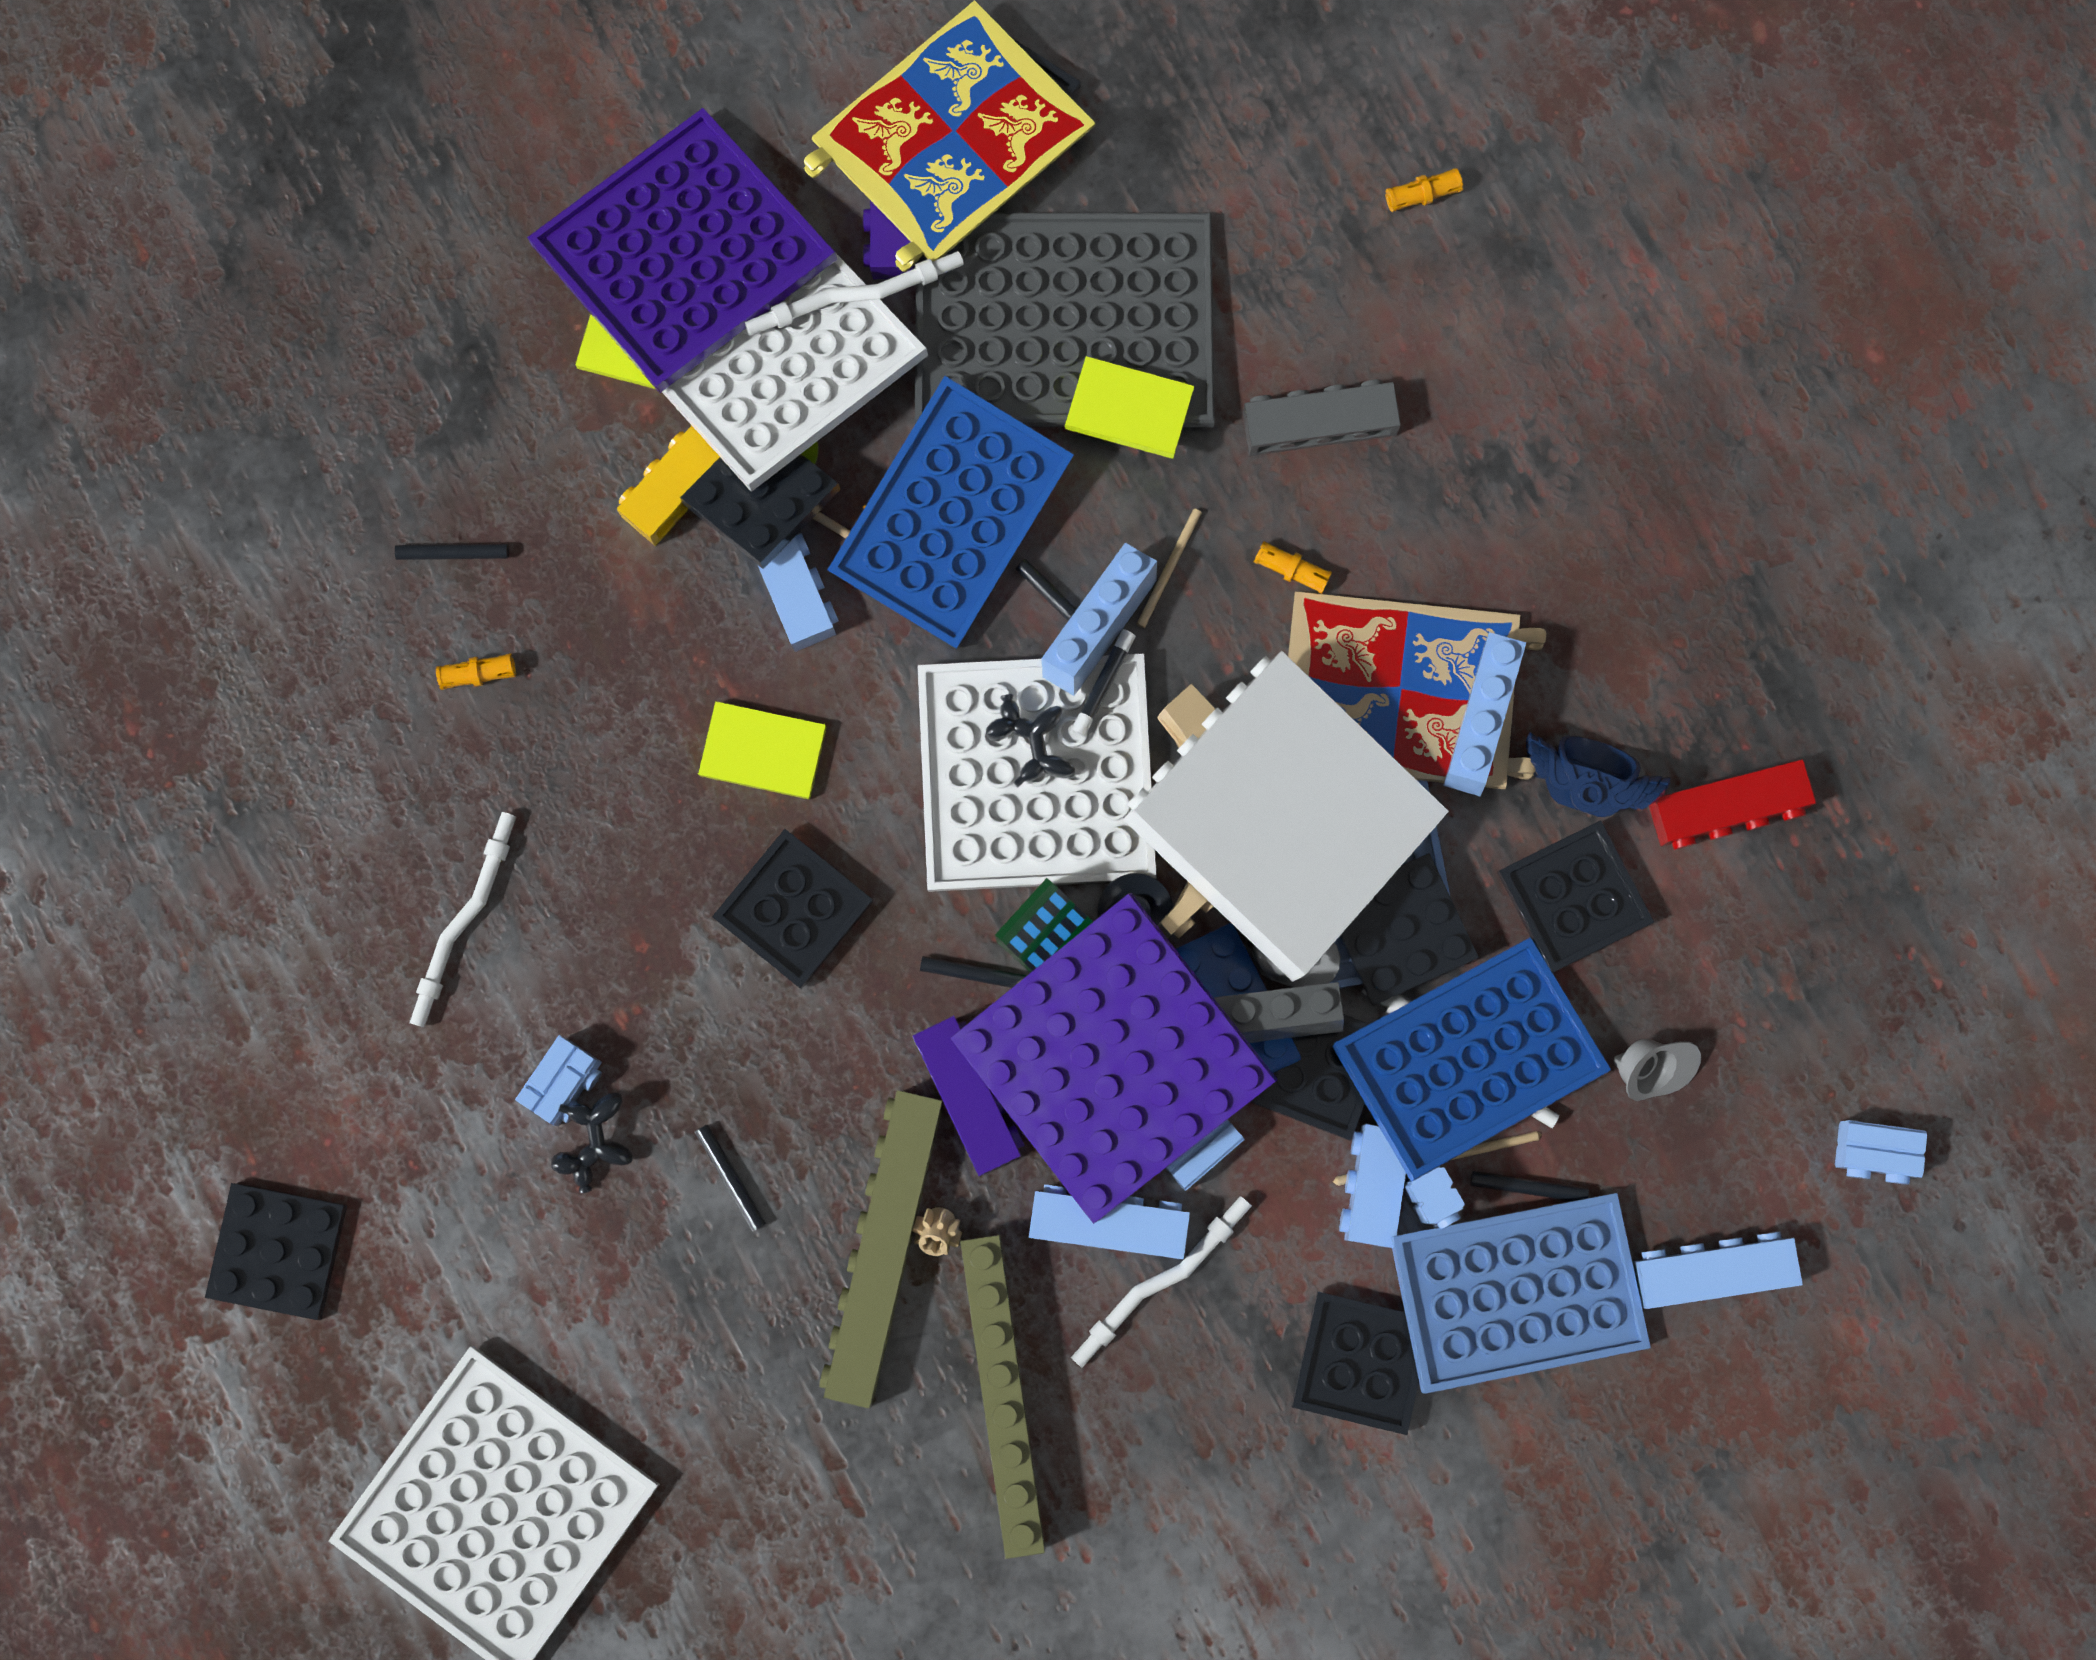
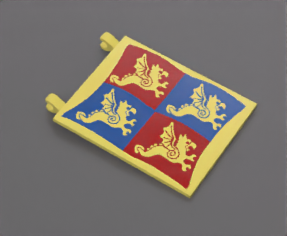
[804,0,1095,272]

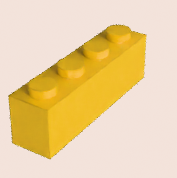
[616,425,720,546]

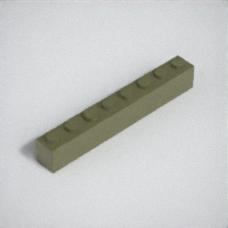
[819,1090,944,1408]
[960,1235,1045,1559]

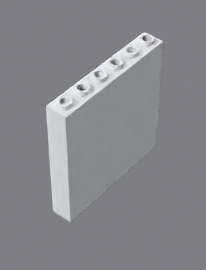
[1123,651,1449,981]

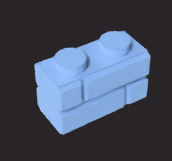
[515,1035,602,1126]
[1166,1119,1245,1191]
[1835,1120,1927,1185]
[1403,1167,1465,1229]

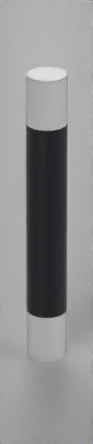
[1071,629,1136,737]

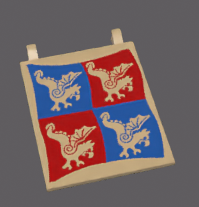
[1288,591,1546,789]

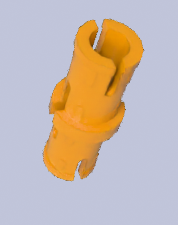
[1385,168,1463,212]
[1254,541,1332,594]
[436,653,516,690]

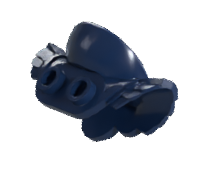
[1526,732,1671,817]

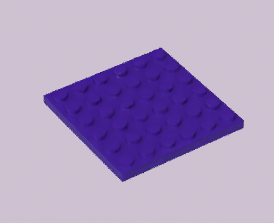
[527,108,838,393]
[951,893,1278,1224]

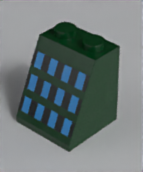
[995,878,1093,973]

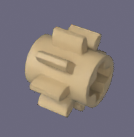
[912,1207,962,1256]

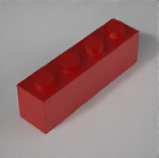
[1649,759,1816,850]

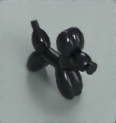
[986,694,1075,788]
[551,1092,633,1193]

